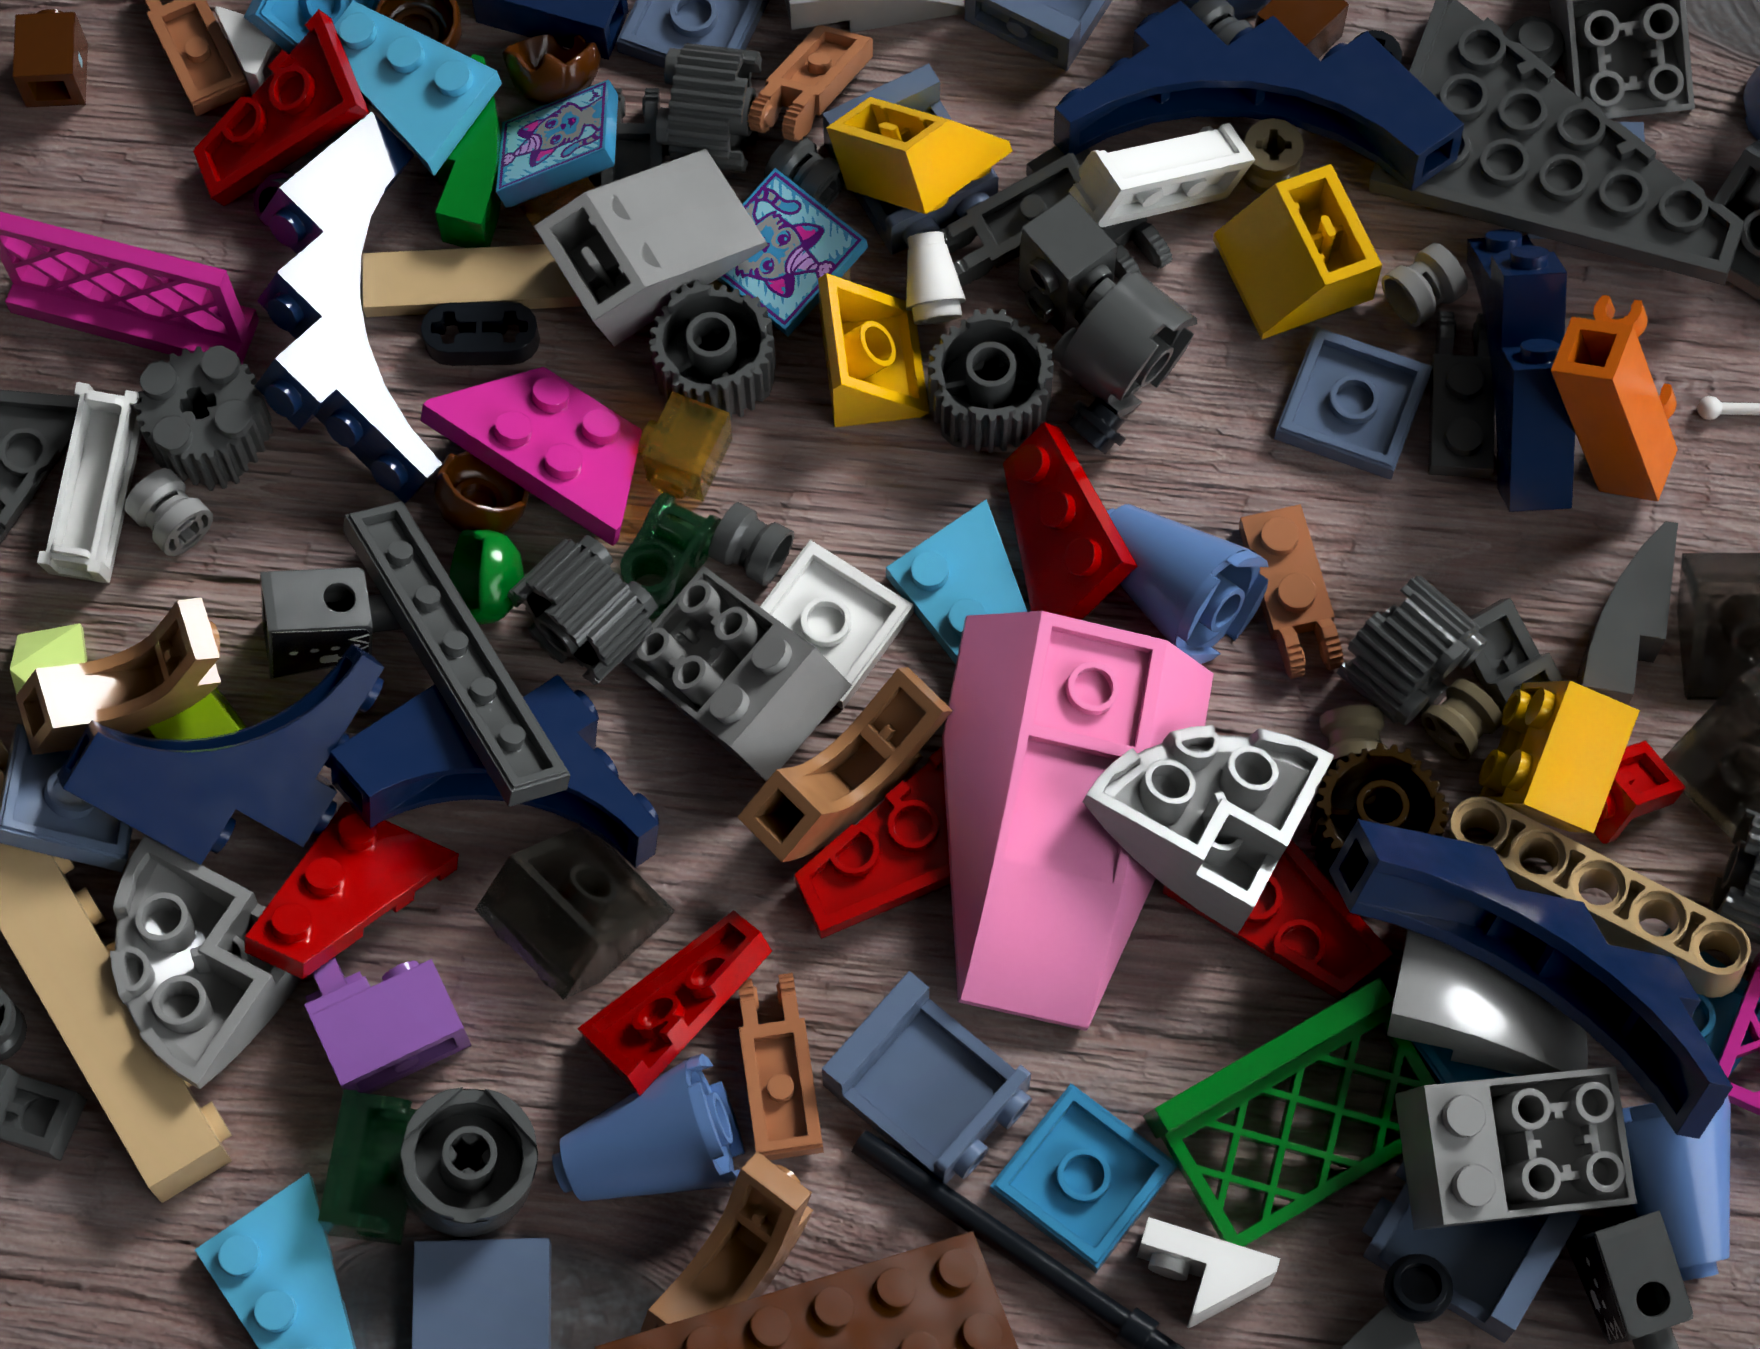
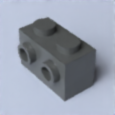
[1018,194,1117,336]

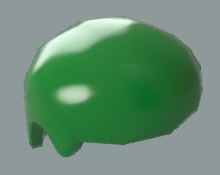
[449,529,524,625]

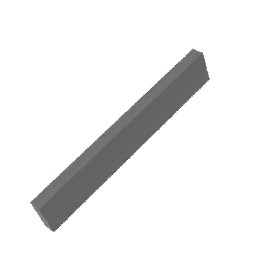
[342,501,571,807]

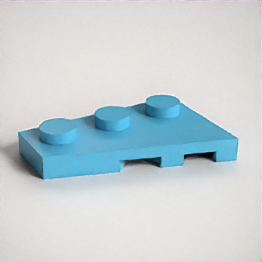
[334,0,502,176]
[886,499,1027,664]
[195,1172,356,1349]

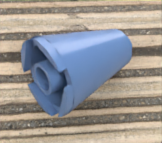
[1107,504,1269,664]
[552,1054,745,1202]
[1622,1096,1731,1281]

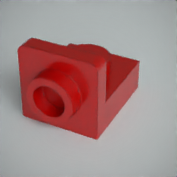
[1594,740,1686,844]

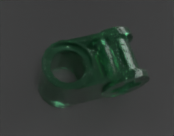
[620,492,721,619]

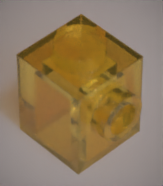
[638,391,732,502]

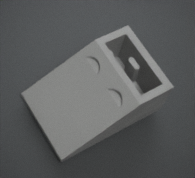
[1549,0,1695,119]
[534,149,768,347]
[622,565,852,781]
[1395,1066,1637,1230]

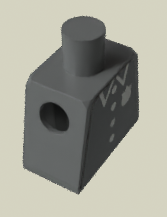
[260,567,401,679]
[1566,1210,1693,1349]

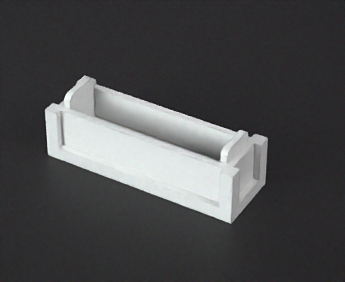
[1069,123,1255,228]
[37,382,142,584]

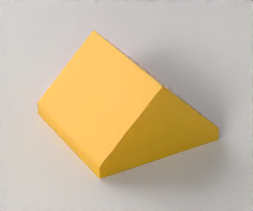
[818,273,929,427]

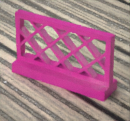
[0,211,259,364]

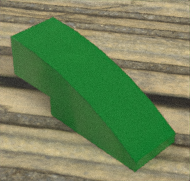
[435,54,501,248]

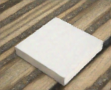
[760,540,914,710]

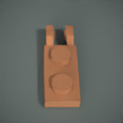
[143,0,251,117]
[747,25,873,142]
[1239,504,1344,679]
[738,973,824,1160]

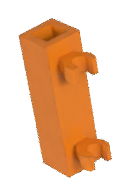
[1551,295,1678,502]

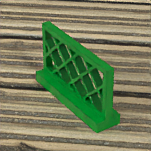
[1143,978,1436,1247]

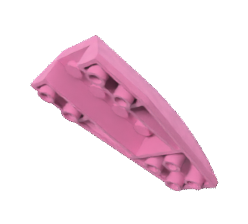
[942,611,1214,1031]

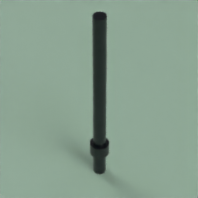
[852,1130,1185,1349]

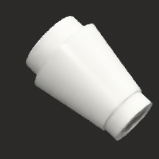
[906,231,966,325]

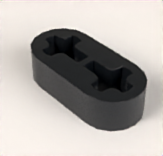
[421,302,540,366]

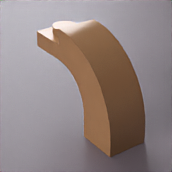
[16,598,221,755]
[737,667,953,862]
[640,1151,813,1333]

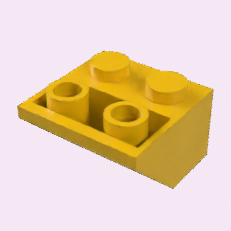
[826,97,1013,214]
[1213,164,1382,340]
[1479,680,1640,833]

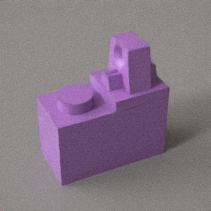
[304,957,471,1103]

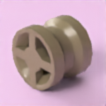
[1242,118,1304,194]
[1421,679,1503,760]
[1319,704,1388,771]

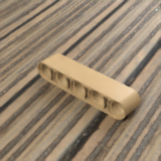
[1448,796,1751,998]

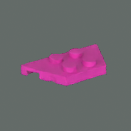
[420,366,643,546]

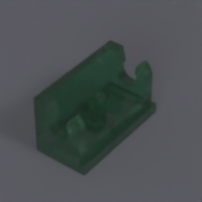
[318,1089,417,1245]

